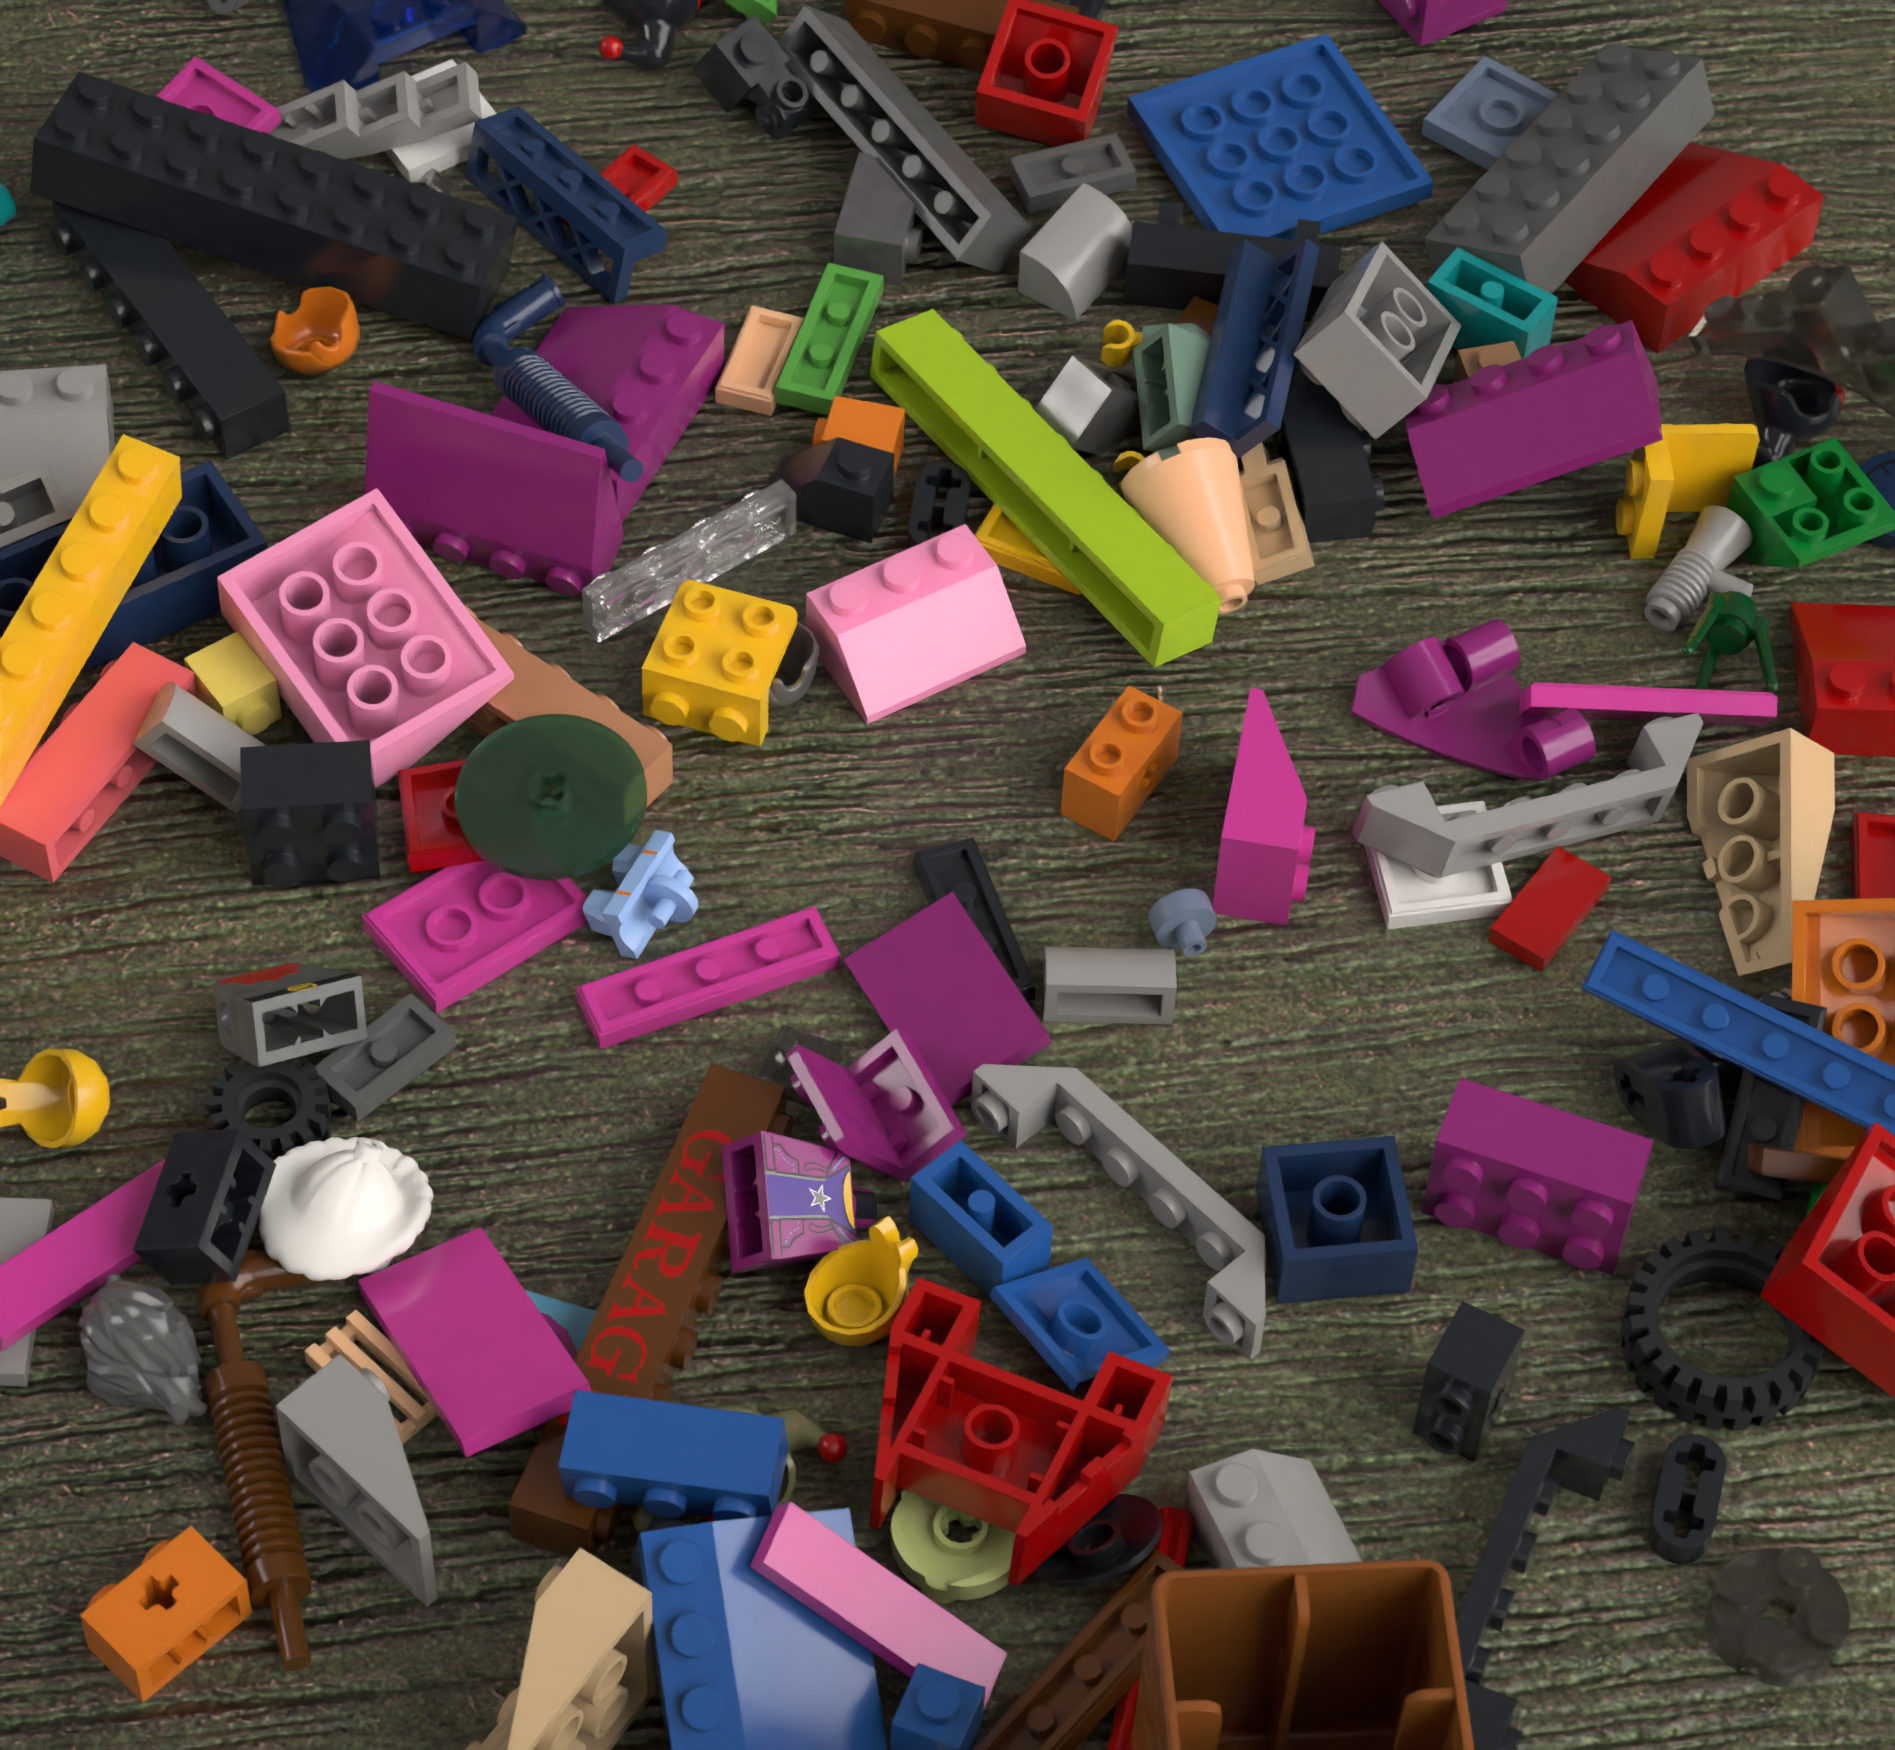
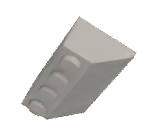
[1184,1449,1362,1569]

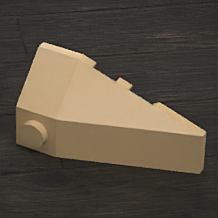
[1687,728,1835,980]

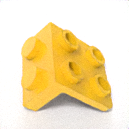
[1616,423,1760,559]
[642,580,797,747]

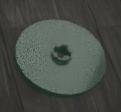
[455,714,647,880]

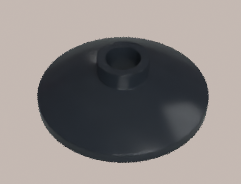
[1032,1494,1163,1588]

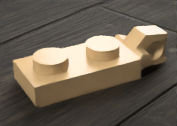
[1239,441,1315,585]

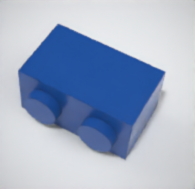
[909,1140,1053,1296]

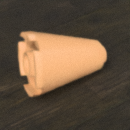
[1121,437,1255,614]

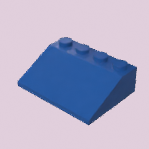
[637,1508,887,1750]

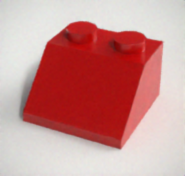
[975,0,1118,147]

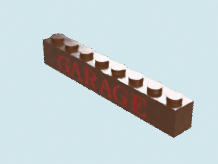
[509,1064,794,1558]

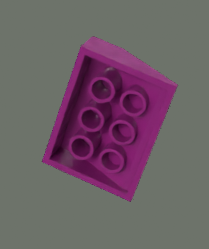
[490,304,724,524]
[365,381,624,598]

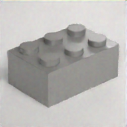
[1294,241,1462,440]

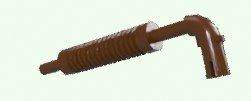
[200,1248,322,1671]

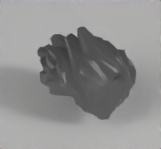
[78,1274,208,1425]

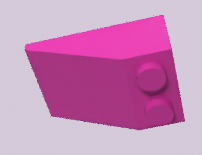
[1212,687,1316,926]

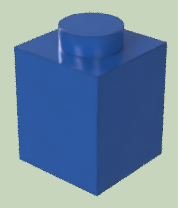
[890,1663,986,1750]

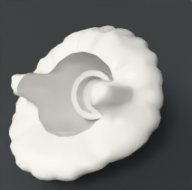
[258,1137,433,1281]

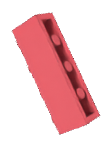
[0,642,199,883]

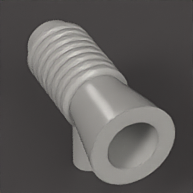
[1644,505,1753,631]

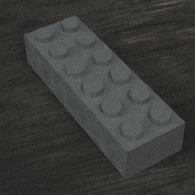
[1424,44,1715,294]

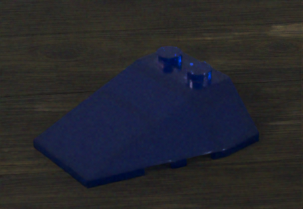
[282,0,527,93]

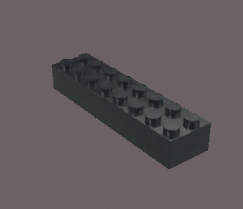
[30,72,518,340]

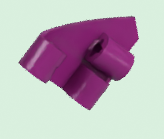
[1350,618,1595,782]

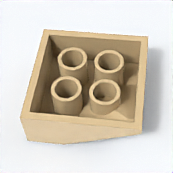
[466,1548,656,1750]

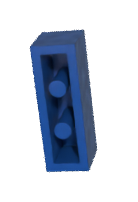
[558,1390,789,1521]

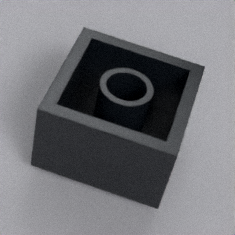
[240,740,380,887]

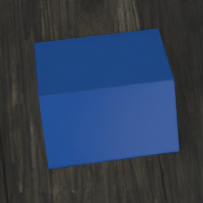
[989,1257,1171,1395]

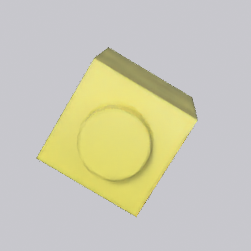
[184,631,282,735]

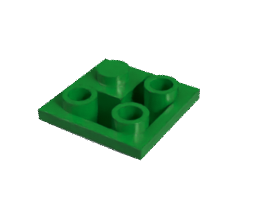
[1726,437,1895,568]

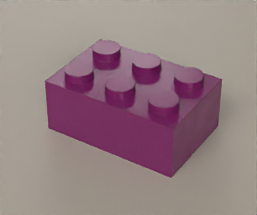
[1421,1078,1654,1275]

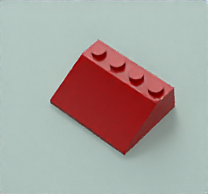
[1563,142,1824,354]
[1789,602,1895,757]
[1759,1122,1895,1398]

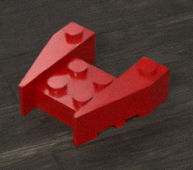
[869,1277,1173,1586]

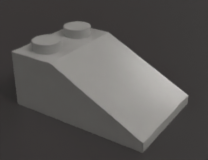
[0,364,114,519]
[276,1354,437,1607]

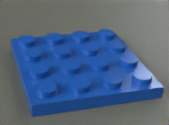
[1127,34,1434,240]

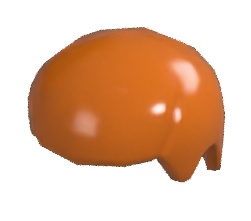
[269,287,360,376]

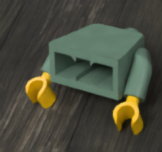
[1101,320,1211,495]

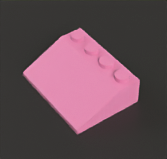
[217,488,514,788]

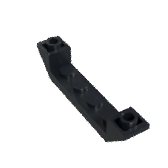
[1456,1407,1635,1750]

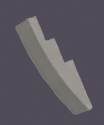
[270,62,482,160]

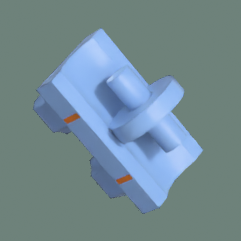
[583,830,699,959]

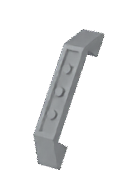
[1352,713,1703,878]
[971,1064,1265,1360]

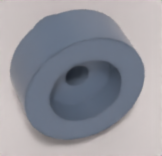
[1148,888,1217,957]

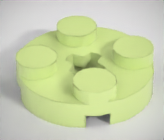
[890,1489,1015,1604]

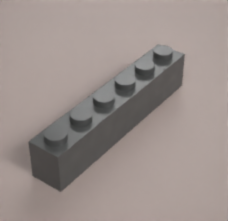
[777,5,1033,274]

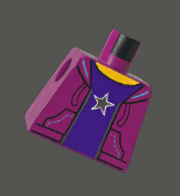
[721,1131,878,1272]

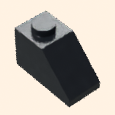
[760,437,894,544]

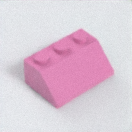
[806,524,1026,724]

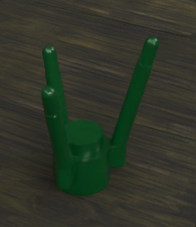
[1682,591,1779,693]

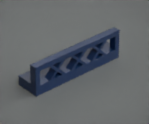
[465,106,668,304]
[1189,238,1320,459]

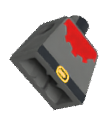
[214,962,368,1067]

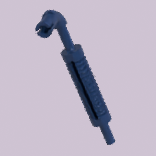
[472,273,643,482]

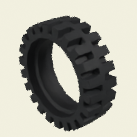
[1620,1228,1825,1431]

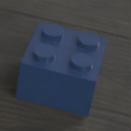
[1256,1136,1418,1304]

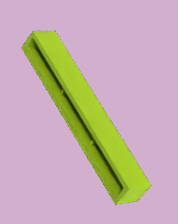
[869,309,1222,668]

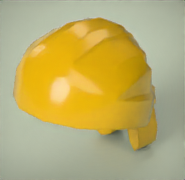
[0,1048,110,1148]
[804,1216,918,1347]

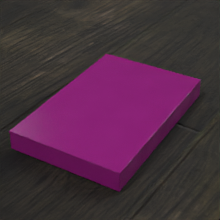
[843,891,1052,1106]

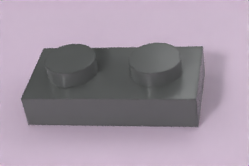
[1009,133,1136,213]
[315,993,456,1123]

